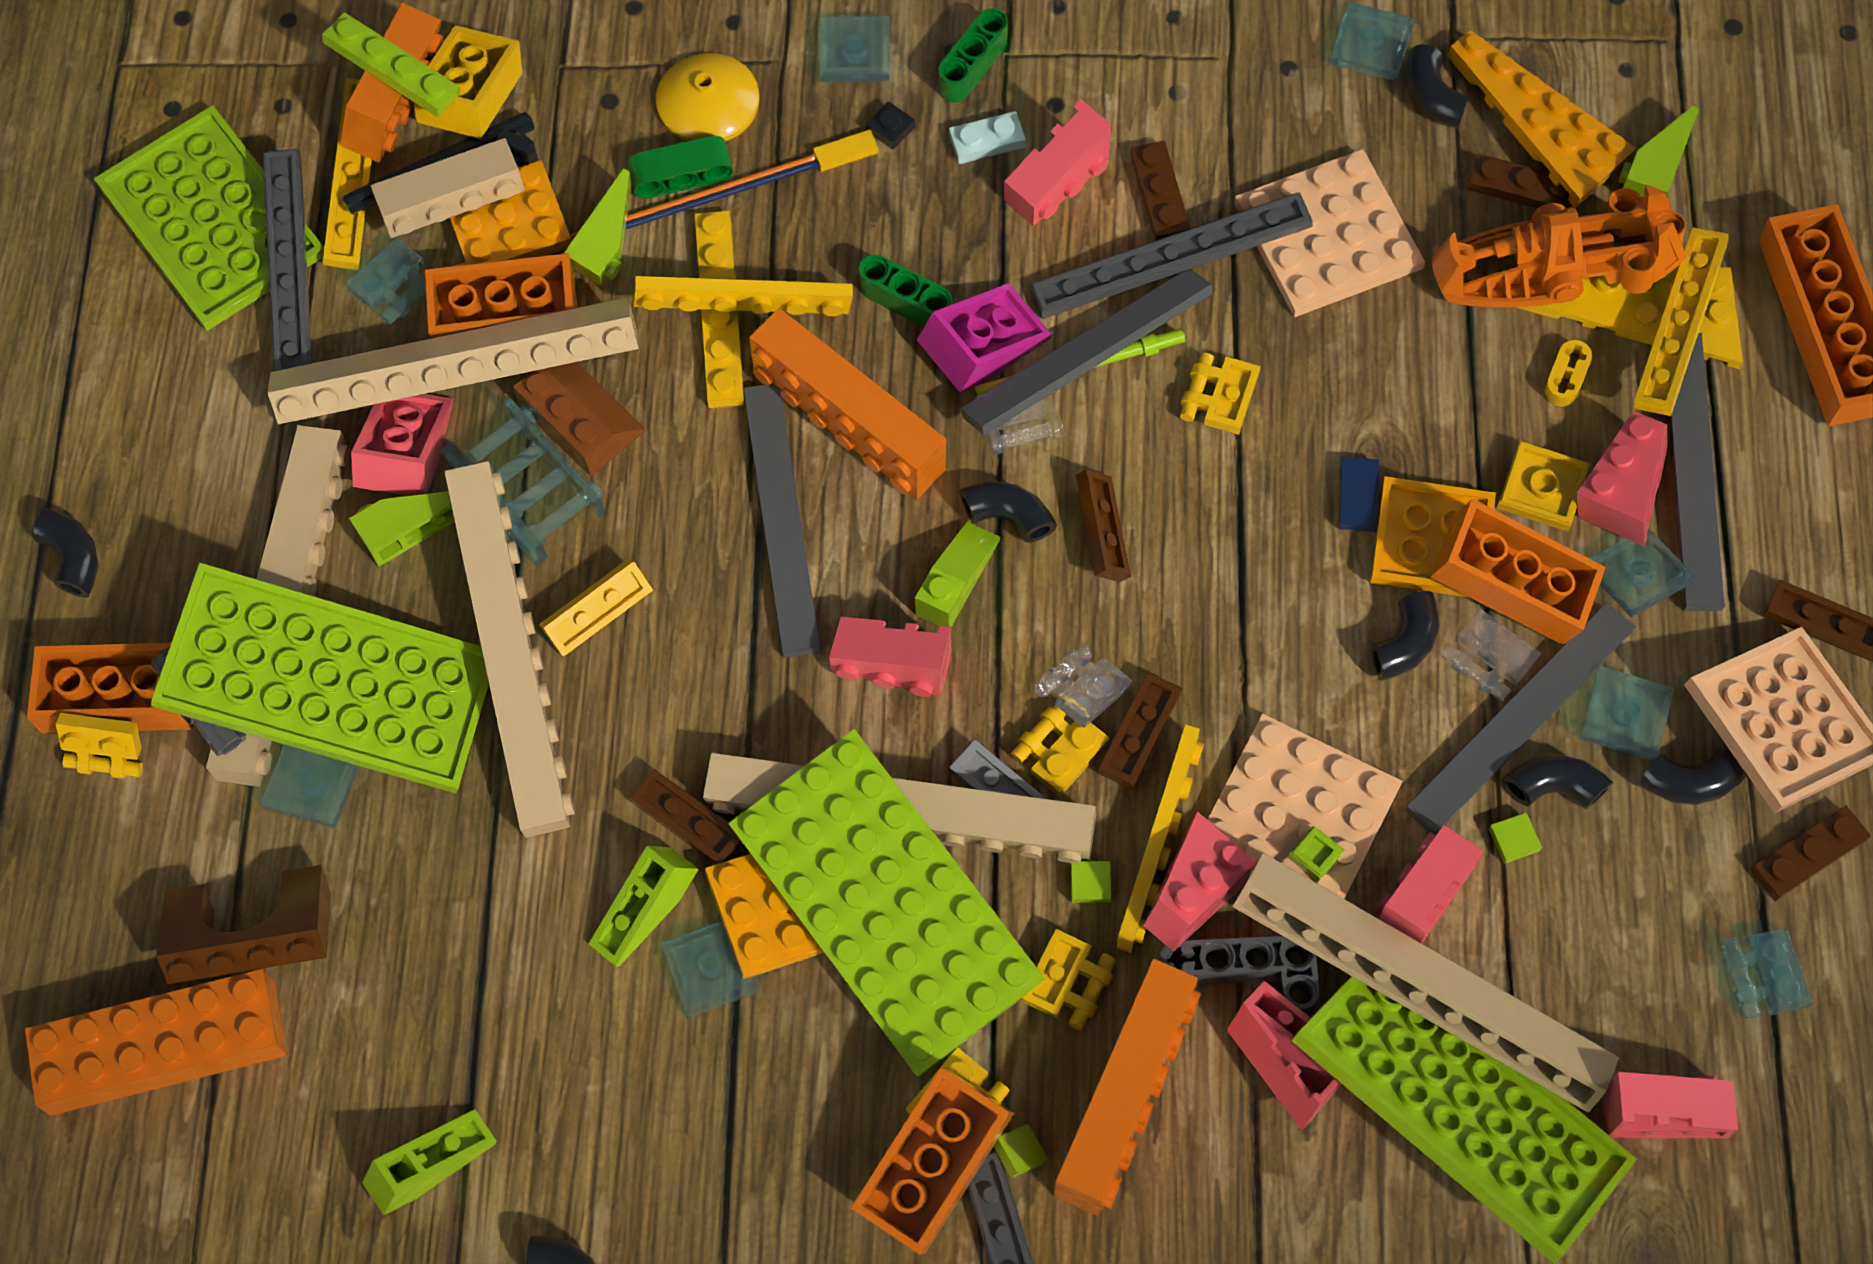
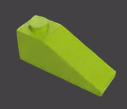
[1618,106,1699,197]
[563,168,631,287]
[349,491,455,567]
[915,521,1000,627]
[589,846,699,967]
[362,1109,497,1216]

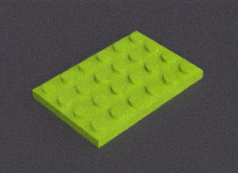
[94,105,324,331]

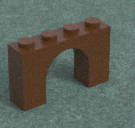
[156,865,331,984]

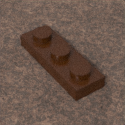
[1130,140,1191,241]
[1467,153,1573,209]
[1076,469,1131,582]
[1763,580,1873,662]
[1098,672,1183,790]
[630,769,743,865]
[1751,805,1871,901]

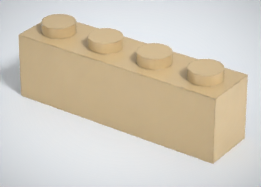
[370,138,525,238]

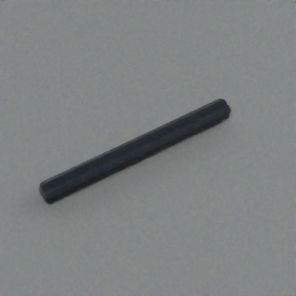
[342,112,535,214]

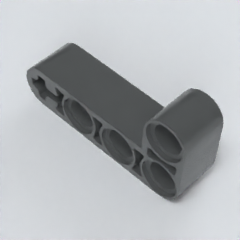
[1159,936,1319,1015]

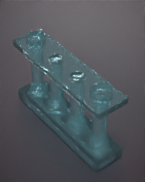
[440,398,605,566]

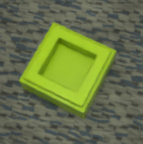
[1488,813,1542,864]
[1288,826,1345,882]
[1071,861,1111,903]
[993,1124,1048,1179]

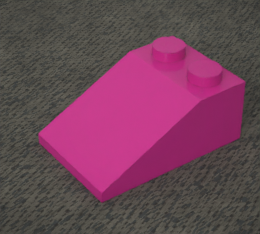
[917,283,1052,393]

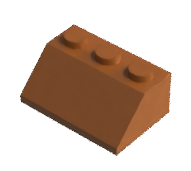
[513,362,645,476]

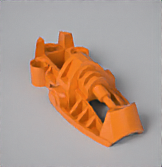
[1432,184,1686,308]

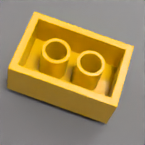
[413,25,523,139]

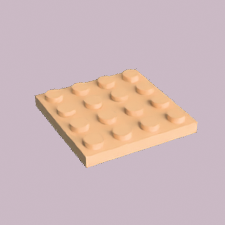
[1234,149,1425,317]
[1684,627,1873,814]
[1207,714,1403,899]

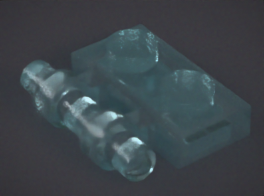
[346,237,434,325]
[1721,928,1813,1019]

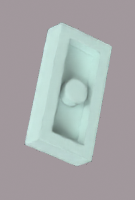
[949,111,1026,164]

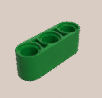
[938,8,1008,103]
[627,136,734,199]
[858,254,952,327]

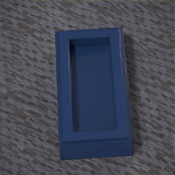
[1339,457,1379,532]

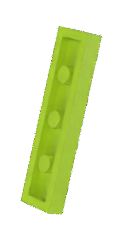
[322,12,460,117]

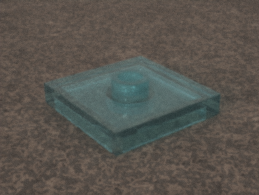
[1330,2,1415,81]
[820,16,890,82]
[1589,528,1694,618]
[1579,666,1675,761]
[260,745,359,828]
[661,921,762,1018]

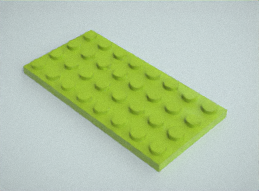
[151,563,489,793]
[728,729,1045,1078]
[1292,976,1637,1264]

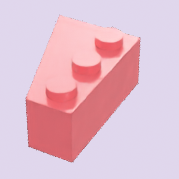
[1004,99,1111,226]
[1577,411,1667,547]
[829,617,952,697]
[1143,811,1257,952]
[1375,825,1484,944]
[1227,981,1342,1130]
[1602,1072,1738,1138]

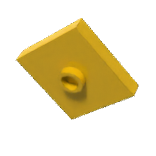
[1496,440,1591,532]

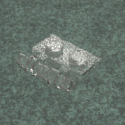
[1441,609,1541,701]
[1035,647,1132,728]

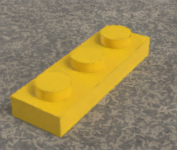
[539,558,653,657]

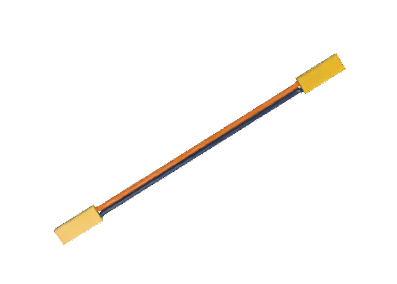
[454,130,878,266]

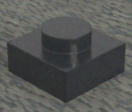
[866,101,915,150]
[496,129,539,167]

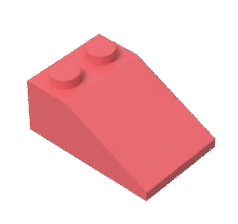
[351,394,453,496]

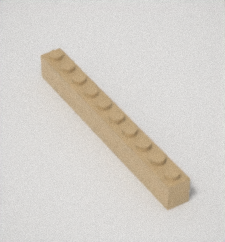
[267,297,639,424]
[206,425,351,787]
[444,461,575,838]
[703,753,1096,864]
[1233,853,1619,1113]

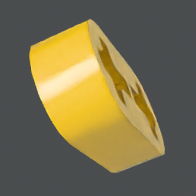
[1544,340,1592,407]

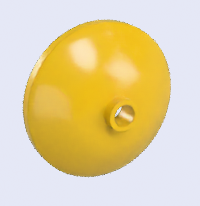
[656,53,759,141]

